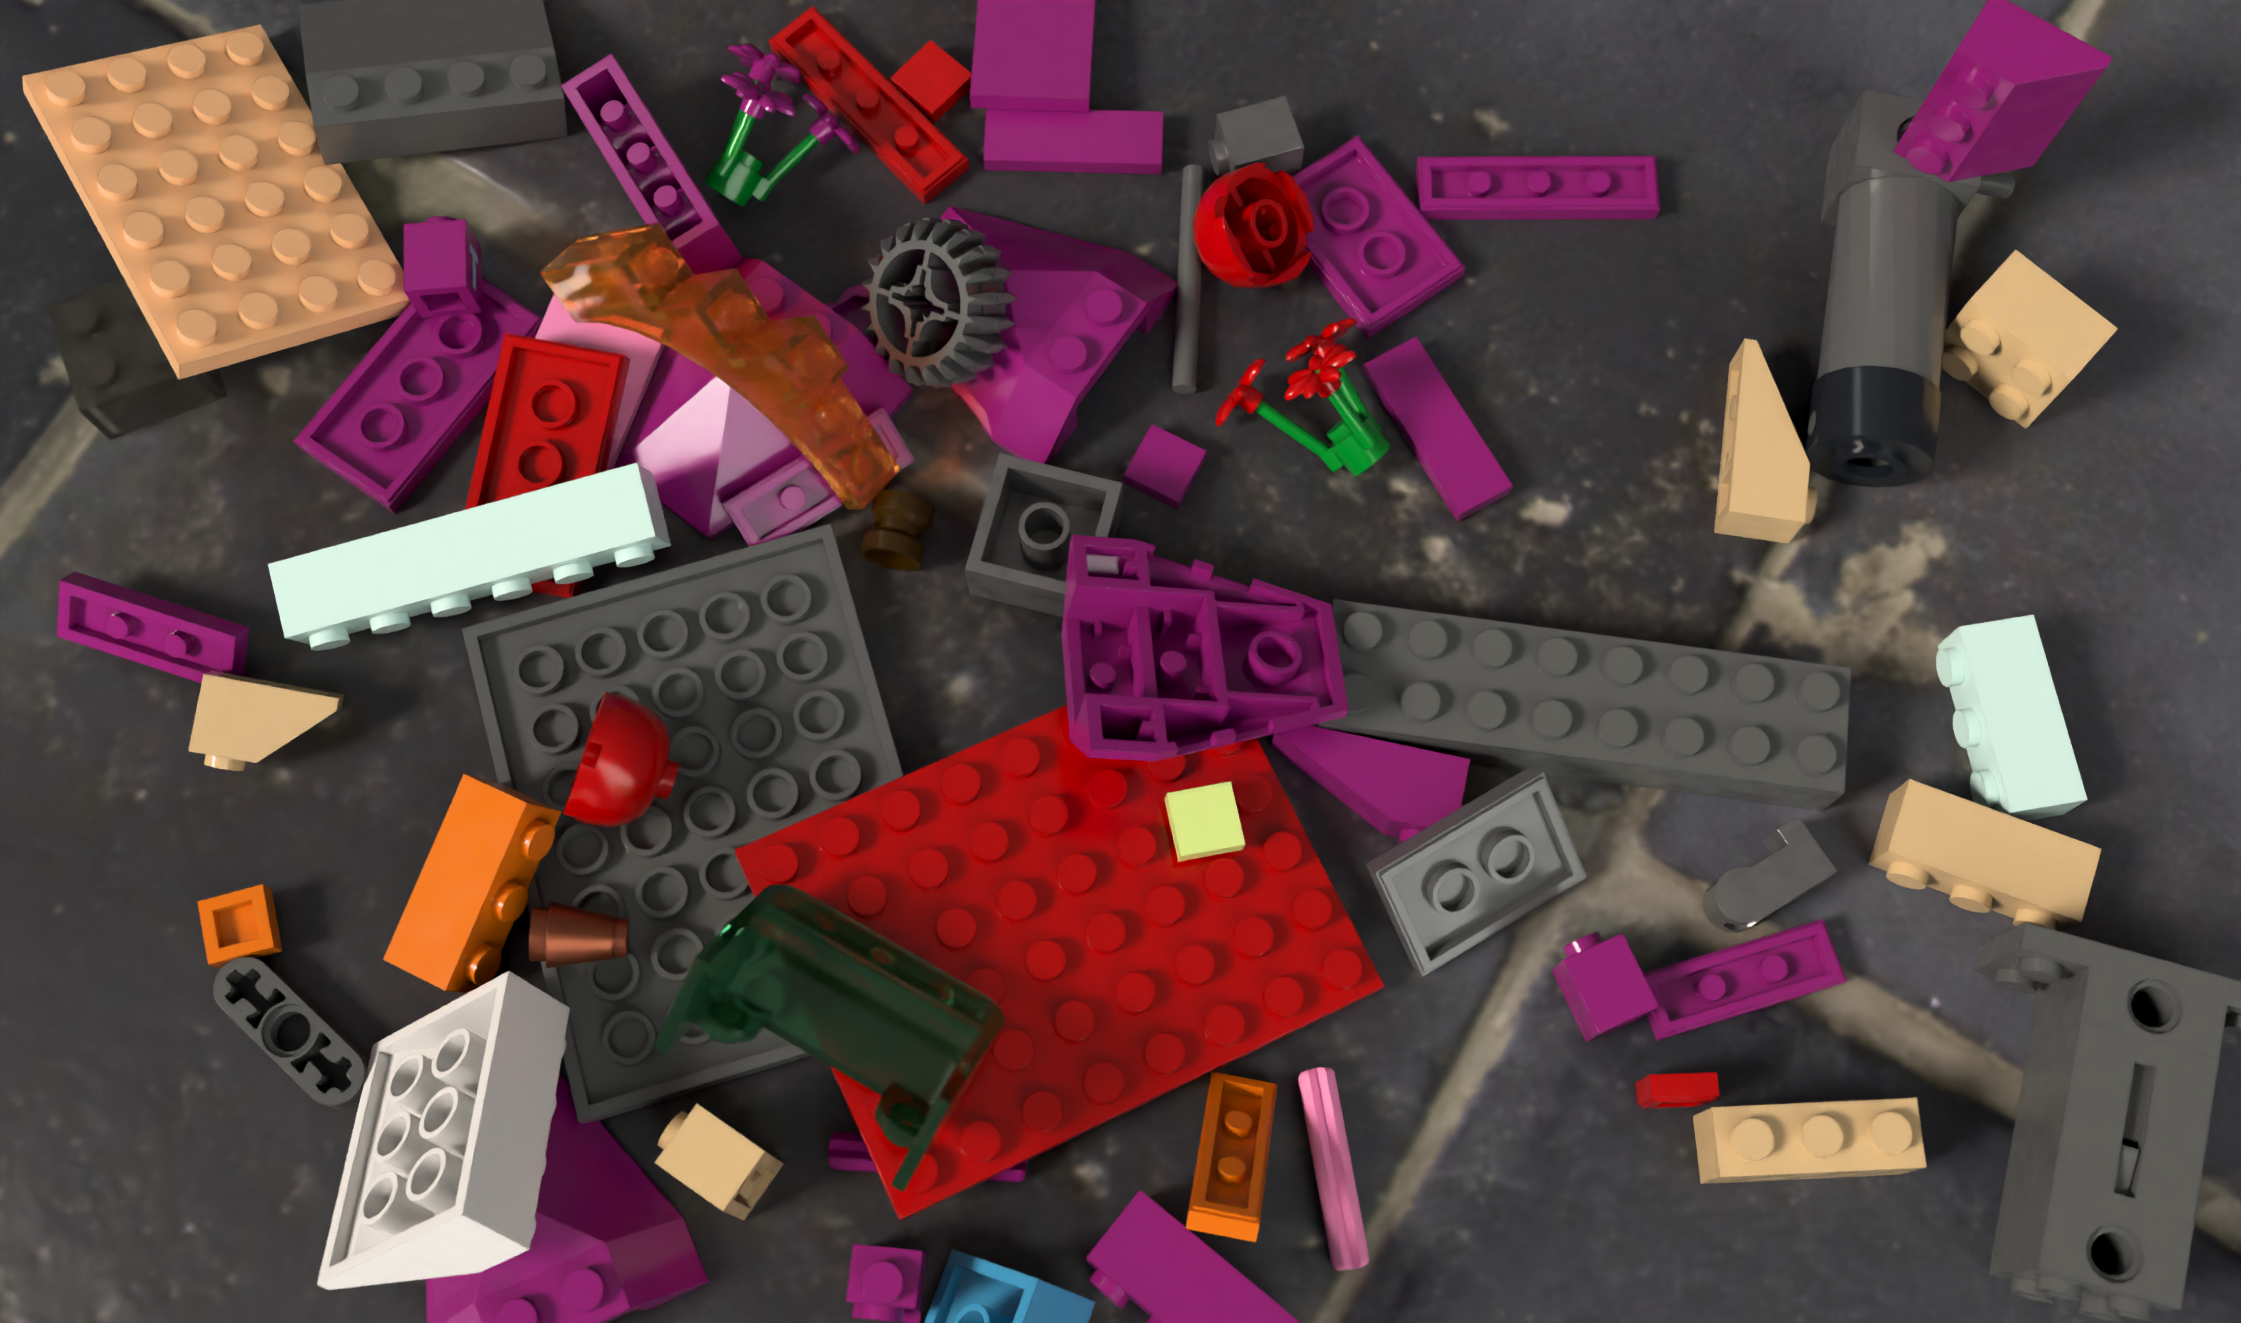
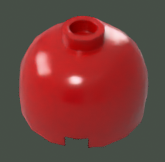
[1193,162,1314,289]
[563,692,680,827]

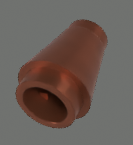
[529,901,629,968]

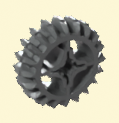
[859,218,1017,388]

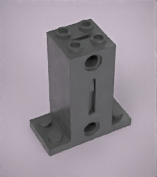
[1974,922,2241,1323]

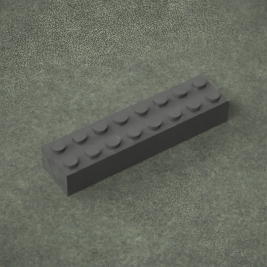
[1315,599,1851,811]

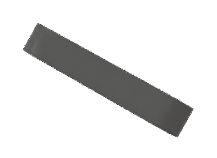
[213,957,369,1109]

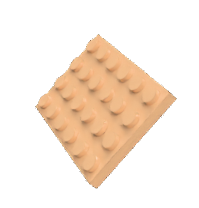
[22,24,411,380]

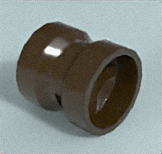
[860,489,936,572]

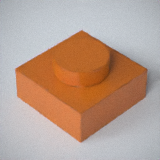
[197,884,283,969]

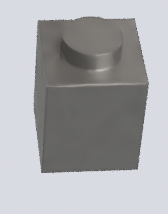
[1208,96,1304,177]

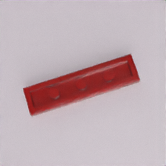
[769,6,969,205]

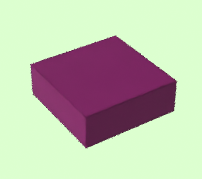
[1123,424,1207,510]

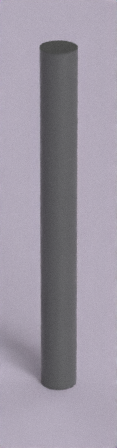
[1172,165,1206,394]

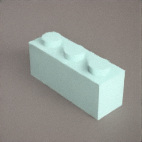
[1936,614,2087,821]

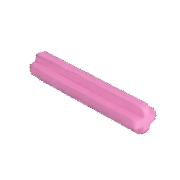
[1298,1067,1369,1271]

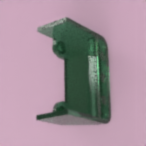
[654,884,1004,1192]

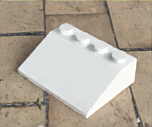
[317,971,570,1290]

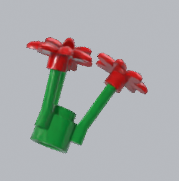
[1215,318,1392,477]

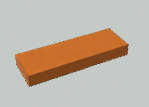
[1186,1072,1278,1242]

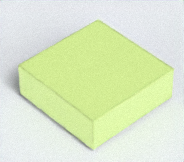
[1164,781,1245,862]

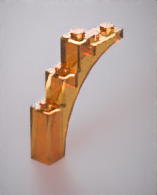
[539,222,901,509]

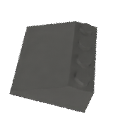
[298,0,568,165]

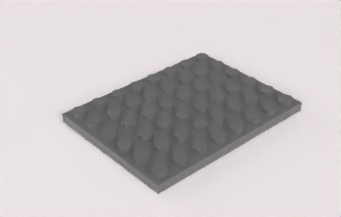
[462,523,904,1123]

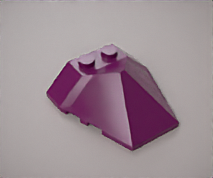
[941,206,1178,465]
[614,257,913,541]
[1061,535,1349,761]
[426,1072,710,1323]

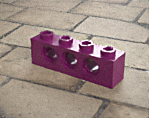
[561,53,744,292]

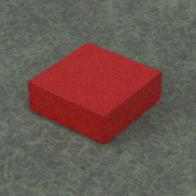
[890,40,972,124]
[1635,1072,1720,1109]

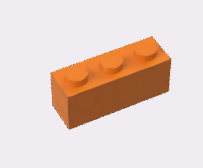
[383,774,561,993]

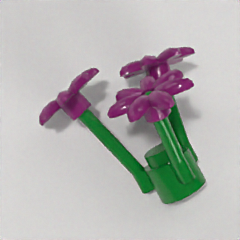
[703,43,859,207]

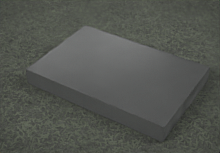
[1366,765,1587,977]

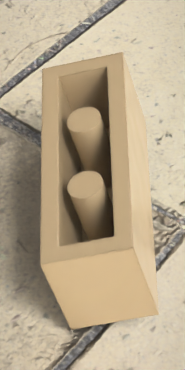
[1868,779,2102,932]
[1693,1098,1927,1184]

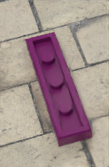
[1416,156,1660,220]

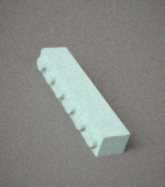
[268,463,671,651]

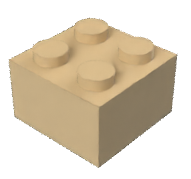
[1941,250,2118,429]

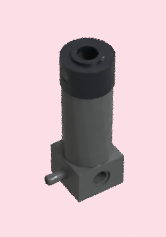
[1804,89,2015,487]

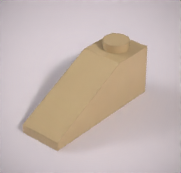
[1714,339,1817,544]

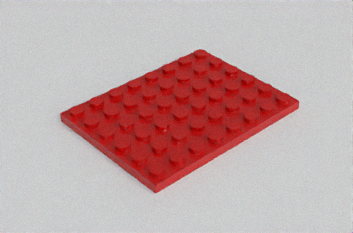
[734,705,1385,1222]

